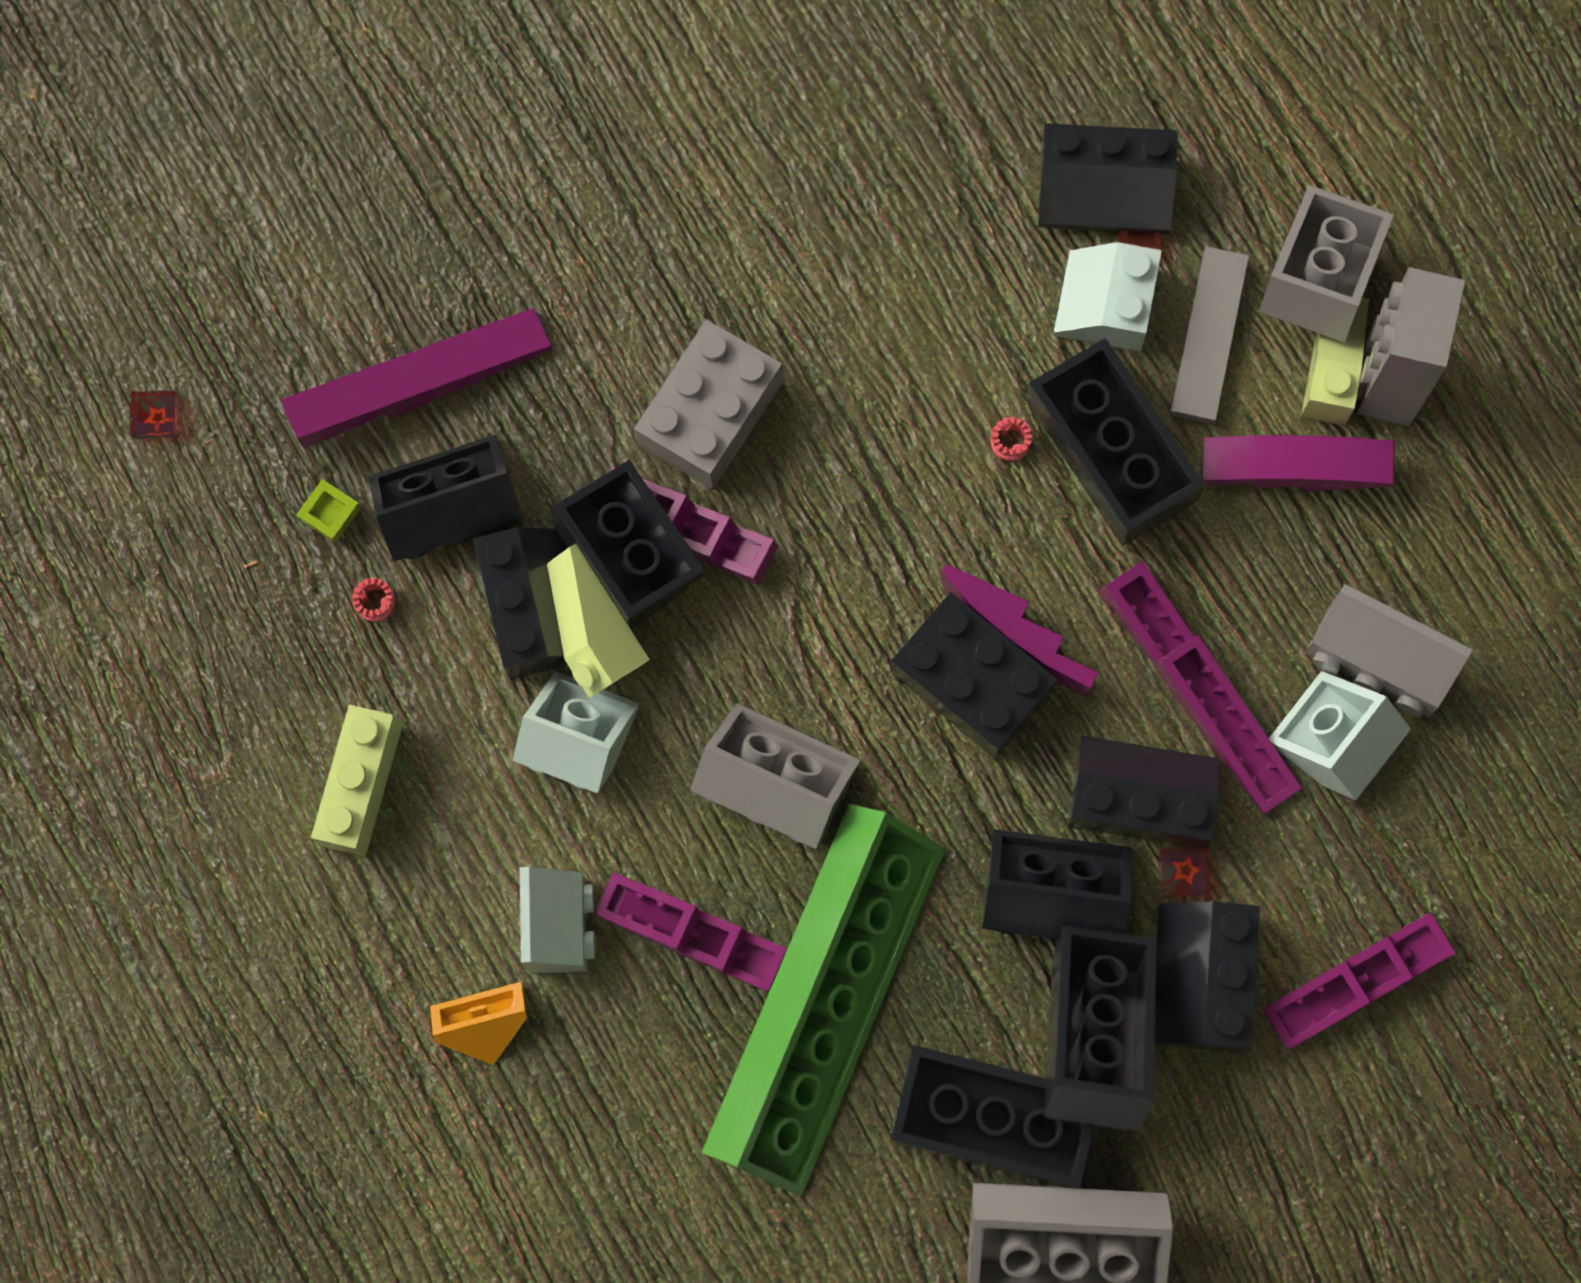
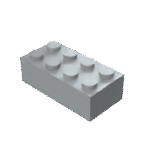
[1356,267,1465,426]
[967,1183,1173,1283]

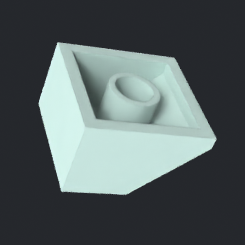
[1054,242,1162,352]
[513,671,639,793]
[1269,671,1411,800]
[520,867,596,974]

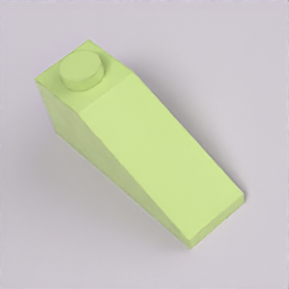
[1301,297,1369,426]
[547,544,650,698]

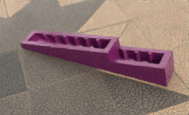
[280,308,552,449]
[1099,561,1302,814]

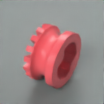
[991,417,1032,462]
[352,577,396,622]

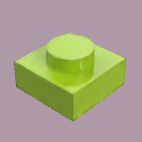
[296,479,362,544]

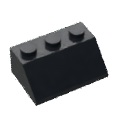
[1038,123,1178,234]
[369,434,523,562]
[551,460,705,629]
[473,527,568,680]
[1067,736,1219,850]
[982,829,1132,940]
[1154,901,1260,1054]

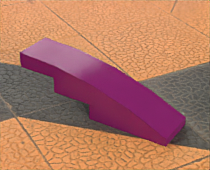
[1203,435,1396,491]
[610,467,779,585]
[940,564,1098,698]
[594,872,787,993]
[1263,912,1457,1050]

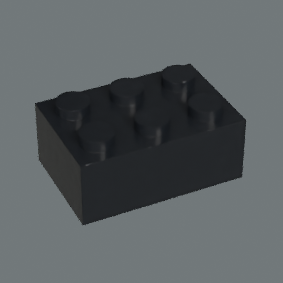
[890,592,1058,760]

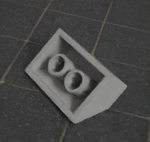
[1305,584,1473,718]
[690,703,860,849]

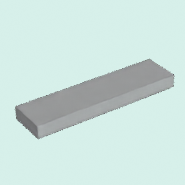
[1170,246,1249,425]

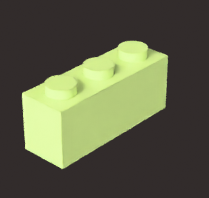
[311,704,402,857]

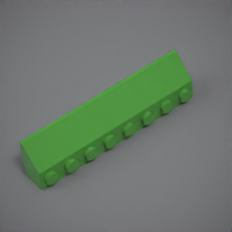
[701,804,946,1197]

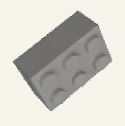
[1259,185,1394,342]
[634,319,784,490]

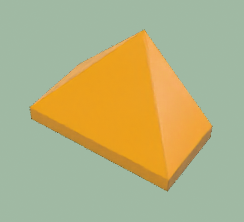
[430,982,527,1065]

